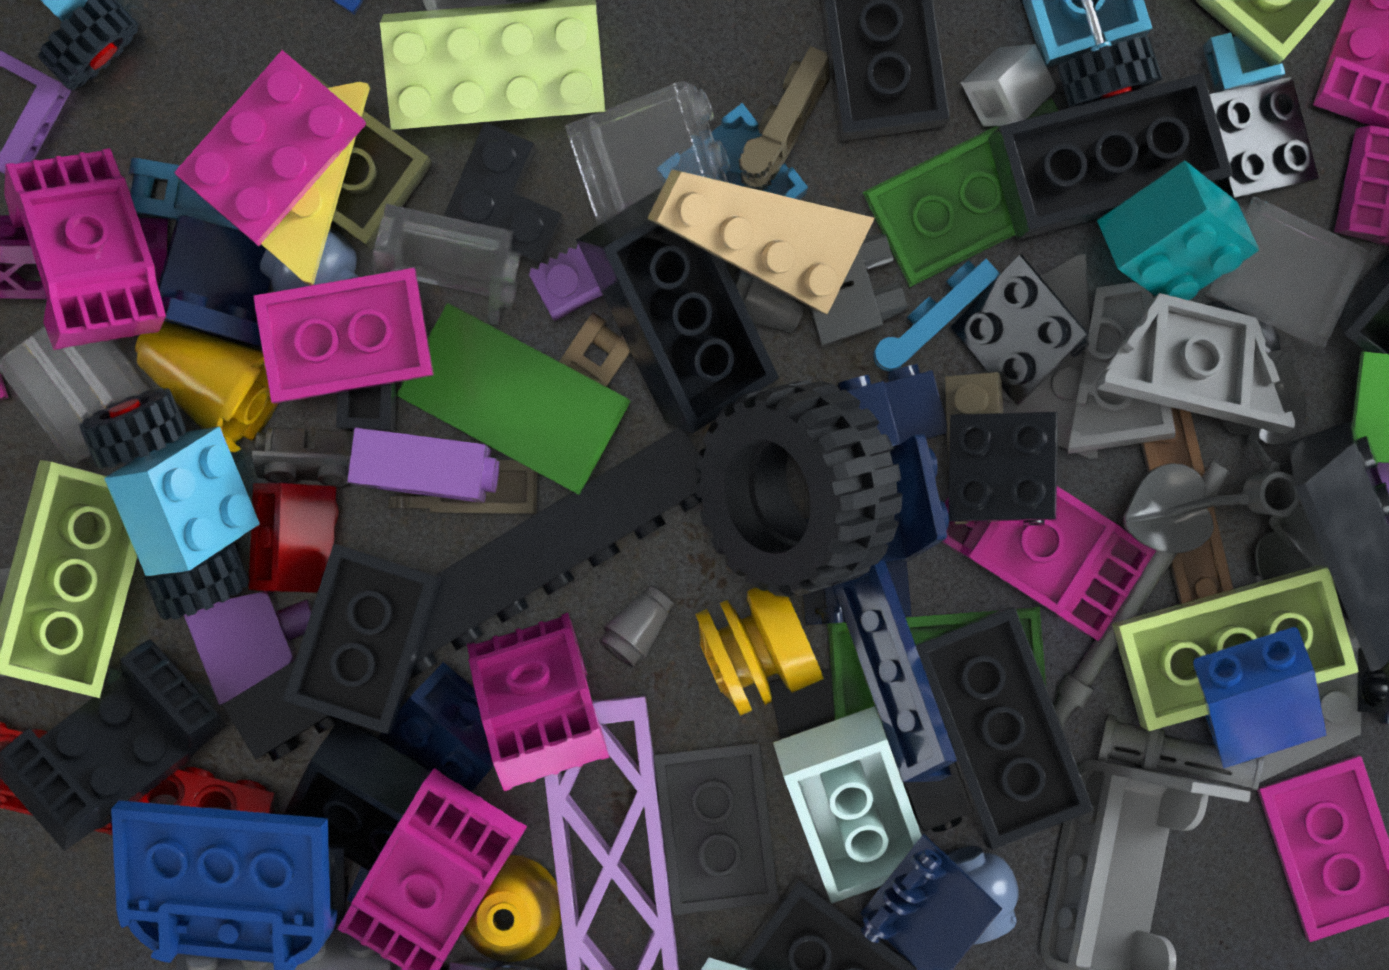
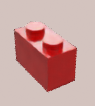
[248,483,338,593]

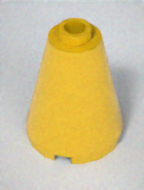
[135,321,279,452]
[463,855,562,962]

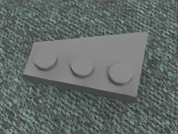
[1068,282,1175,454]

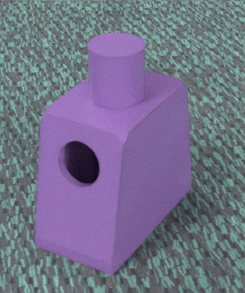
[184,591,312,705]

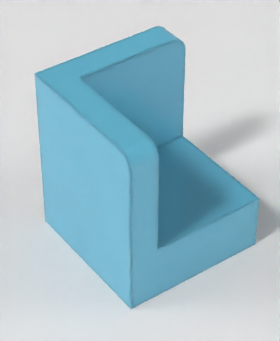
[1203,32,1285,92]

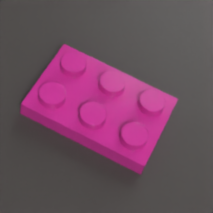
[174,50,366,246]
[253,268,434,404]
[1257,755,1389,942]

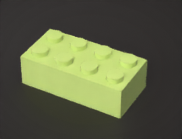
[380,0,605,130]
[0,460,137,698]
[1112,565,1359,731]

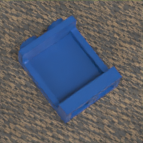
[1193,627,1327,769]

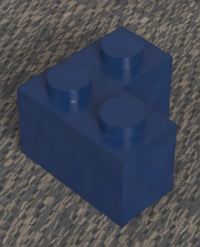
[836,364,947,448]

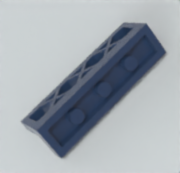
[833,560,957,782]

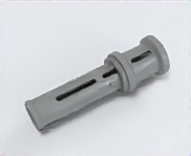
[1098,714,1264,790]

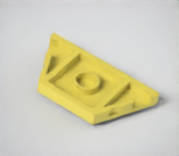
[261,82,370,286]

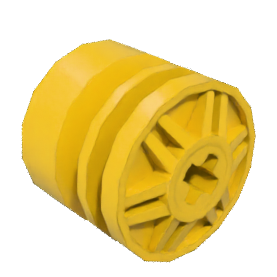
[695,587,824,716]

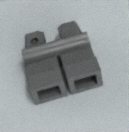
[808,234,908,349]

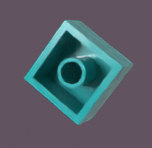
[1097,160,1259,300]

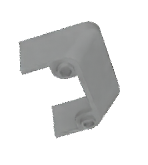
[1040,760,1251,970]

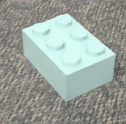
[773,706,922,904]

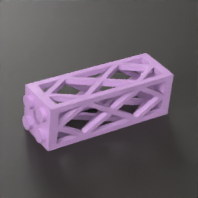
[544,694,679,970]

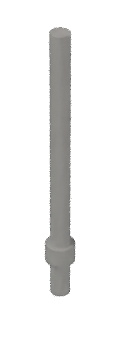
[1053,461,1231,729]

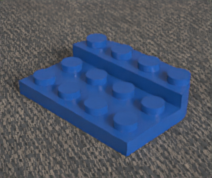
[111,800,337,970]

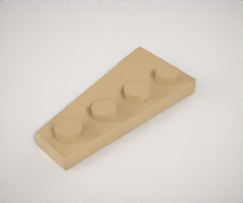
[647,169,875,315]

